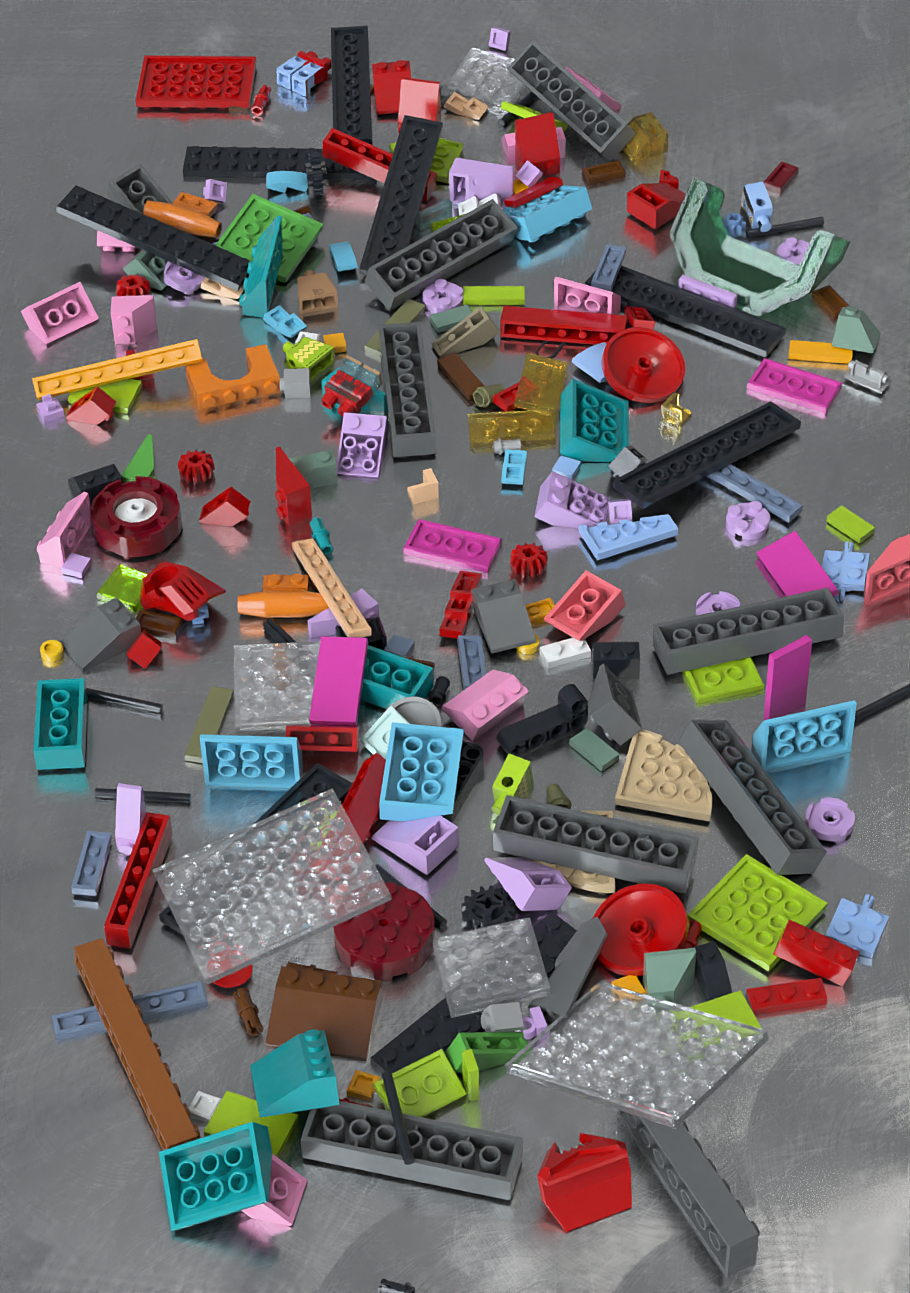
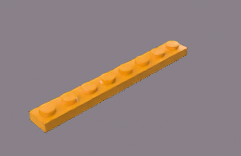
[32,339,203,400]

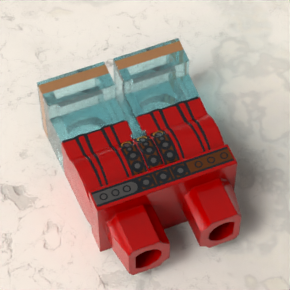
[321,354,383,417]

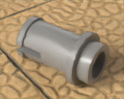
[493,438,521,455]

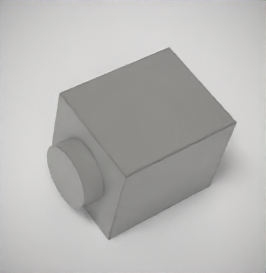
[280,368,310,399]
[481,1002,524,1032]

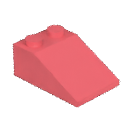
[864,534,910,606]
[544,570,626,642]

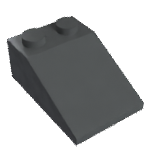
[106,164,173,214]
[471,579,536,653]
[60,597,141,672]
[588,663,642,746]

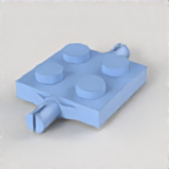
[822,541,870,602]
[825,894,889,959]

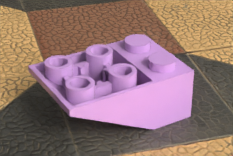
[449,158,513,205]
[337,412,389,478]
[534,471,610,528]
[371,816,459,875]
[484,857,572,911]

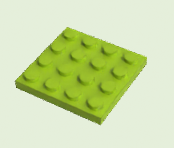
[688,854,828,972]

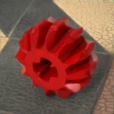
[116,273,151,296]
[177,449,215,485]
[510,542,548,579]

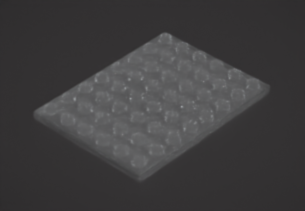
[152,788,392,985]
[505,981,769,1129]

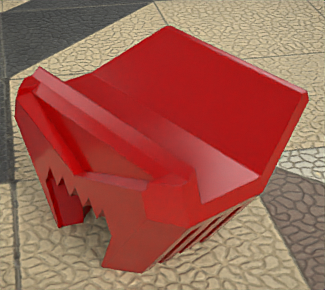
[139,561,226,621]
[537,1133,632,1232]

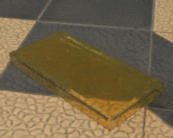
[514,353,568,417]
[468,410,556,448]

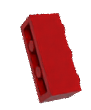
[286,724,360,752]
[773,919,859,987]

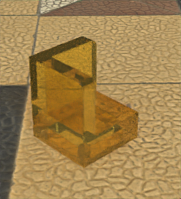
[661,392,692,430]

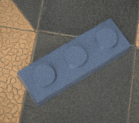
[591,244,626,291]
[457,635,486,690]
[71,831,112,896]

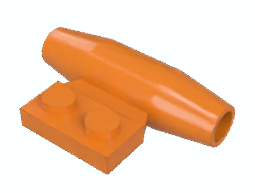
[143,192,222,238]
[238,574,329,618]

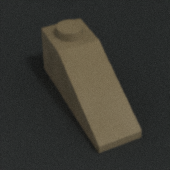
[431,306,500,358]

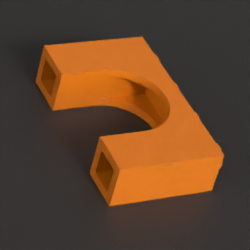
[185,344,280,410]

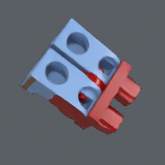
[277,51,332,97]

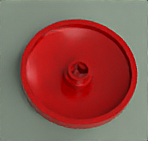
[601,327,685,403]
[592,884,689,976]

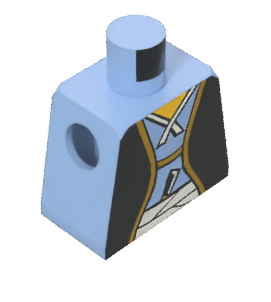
[740,182,773,232]

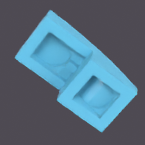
[266,171,308,193]
[329,241,358,271]
[263,305,307,338]
[501,449,527,485]

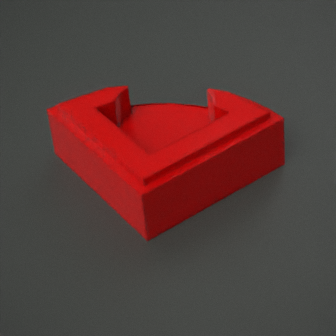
[659,170,679,188]

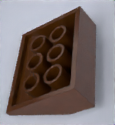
[265,966,383,1061]

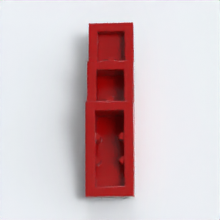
[439,570,482,639]

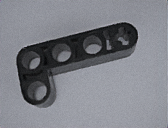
[496,684,588,757]
[441,740,484,823]

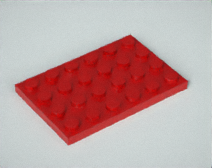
[135,55,257,108]

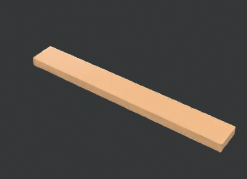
[292,538,371,638]

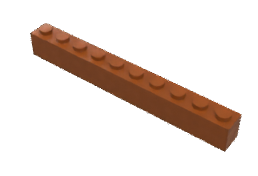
[74,938,201,1150]

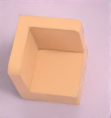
[407,468,439,504]

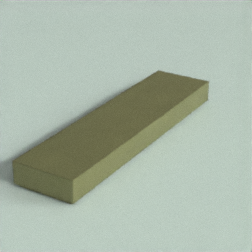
[365,299,426,357]
[184,686,234,763]

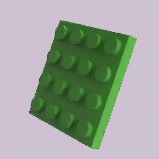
[215,194,323,283]

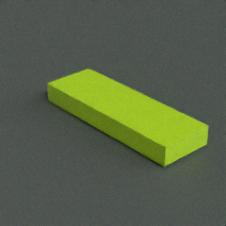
[463,286,525,305]

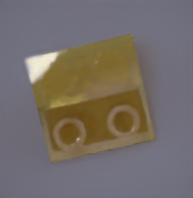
[623,112,669,162]

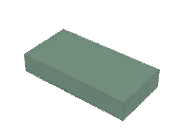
[429,305,472,333]
[569,728,619,771]

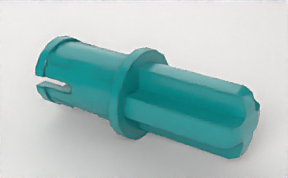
[310,517,334,556]

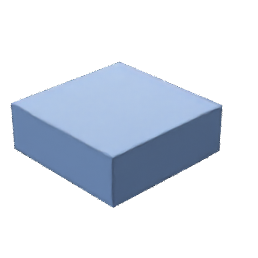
[552,456,581,480]

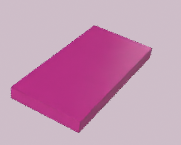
[747,358,842,414]
[403,519,502,574]
[756,531,839,597]
[764,635,812,720]
[309,636,368,726]

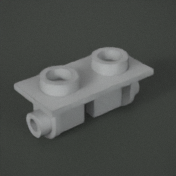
[844,360,892,394]

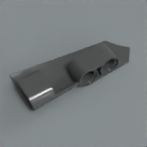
[528,917,608,1022]

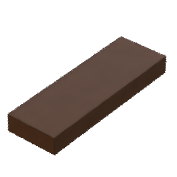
[437,353,484,401]

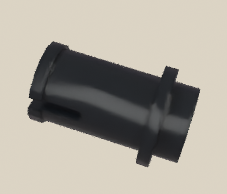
[428,676,450,706]
[378,1278,415,1293]

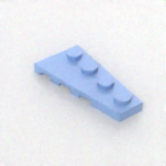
[579,514,678,560]

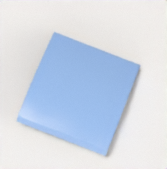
[572,342,607,383]

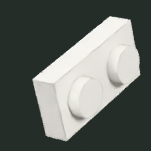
[540,638,591,669]

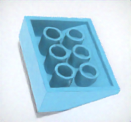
[502,185,592,242]
[751,700,857,771]
[379,722,464,822]
[200,734,303,788]

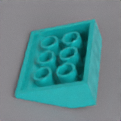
[239,216,283,318]
[560,379,629,462]
[250,1029,339,1118]
[159,1122,272,1231]

